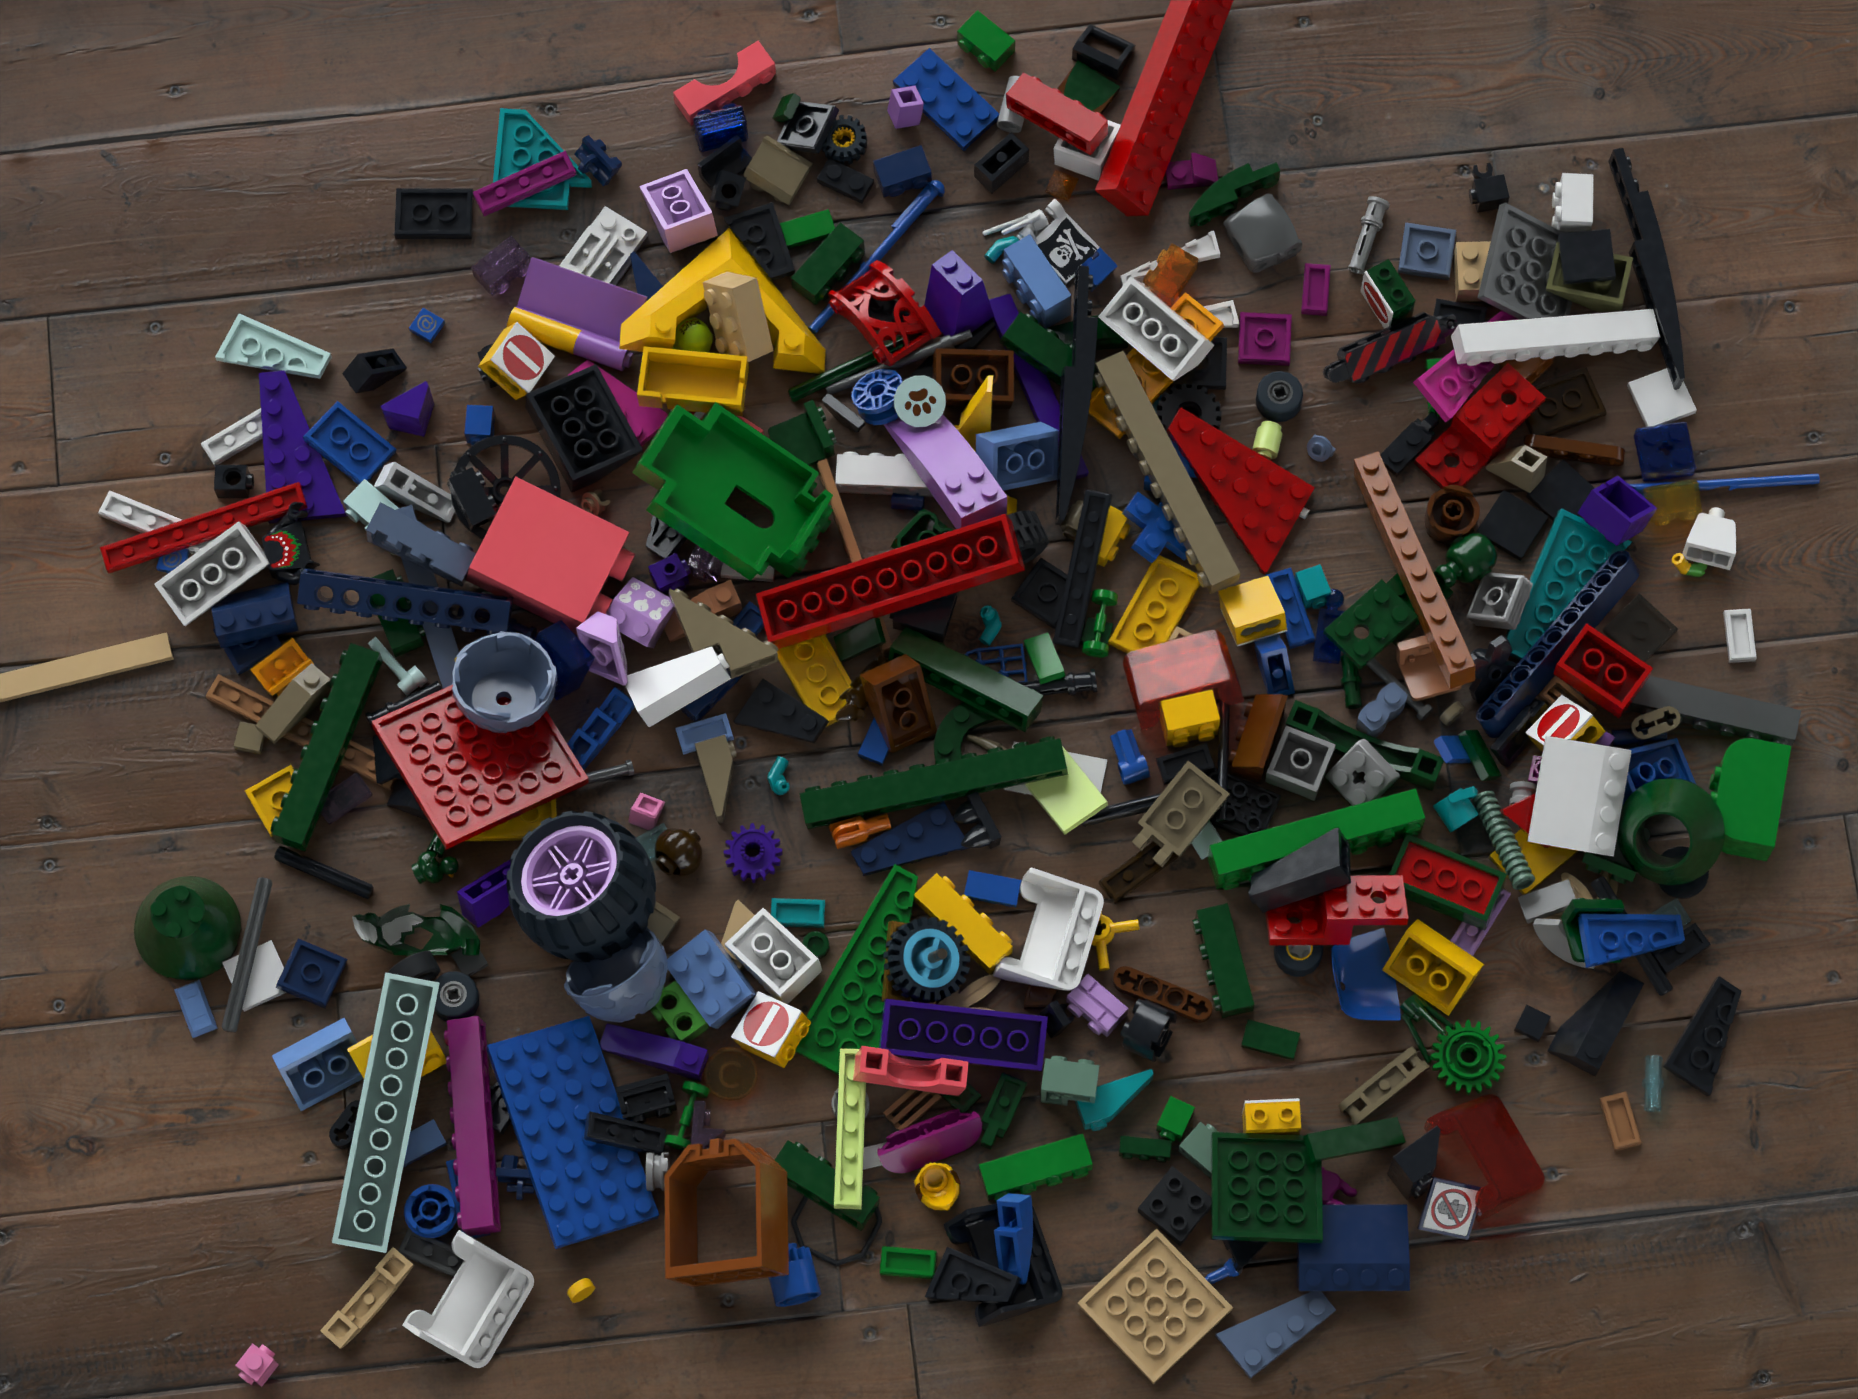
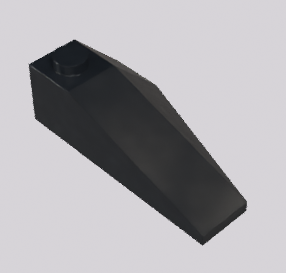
[1547,971,1644,1077]

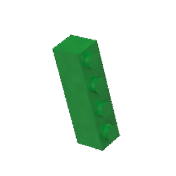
[979,1133,1093,1202]

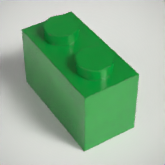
[957,10,1015,72]

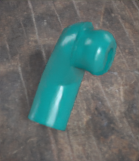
[984,236,1019,264]
[979,605,1002,646]
[767,756,790,795]

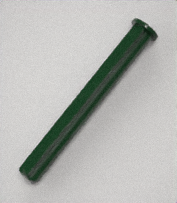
[788,335,904,402]

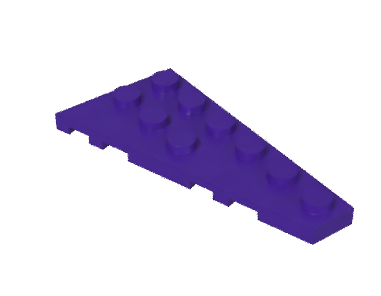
[259,370,347,524]

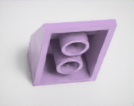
[640,169,718,253]

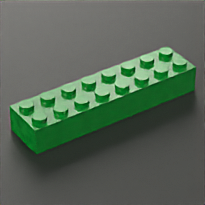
[1207,788,1425,890]

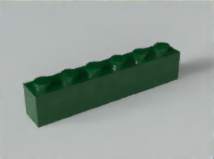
[888,627,1043,732]

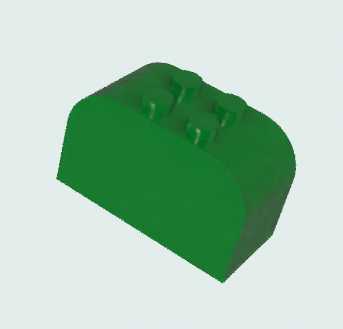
[1709,738,1791,862]

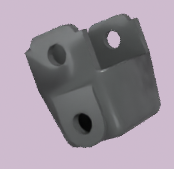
[1223,193,1303,273]

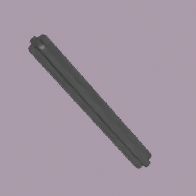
[222,877,272,1033]

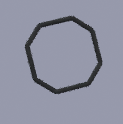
[791,1196,882,1266]

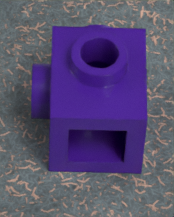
[648,553,691,595]

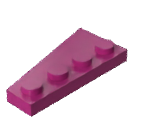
[568,360,668,446]

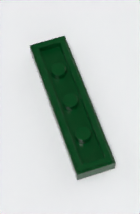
[1303,1117,1406,1163]

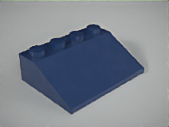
[1297,1204,1410,1291]

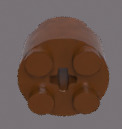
[1425,485,1480,545]

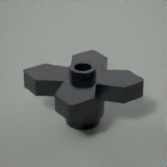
[1469,635,1516,704]

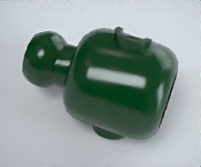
[1434,532,1497,588]

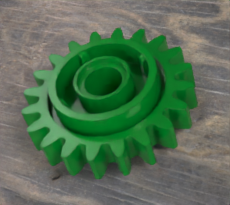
[1430,1020,1506,1096]

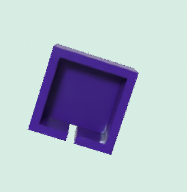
[1578,476,1657,546]

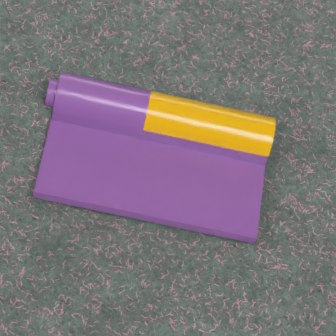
[506,257,648,371]

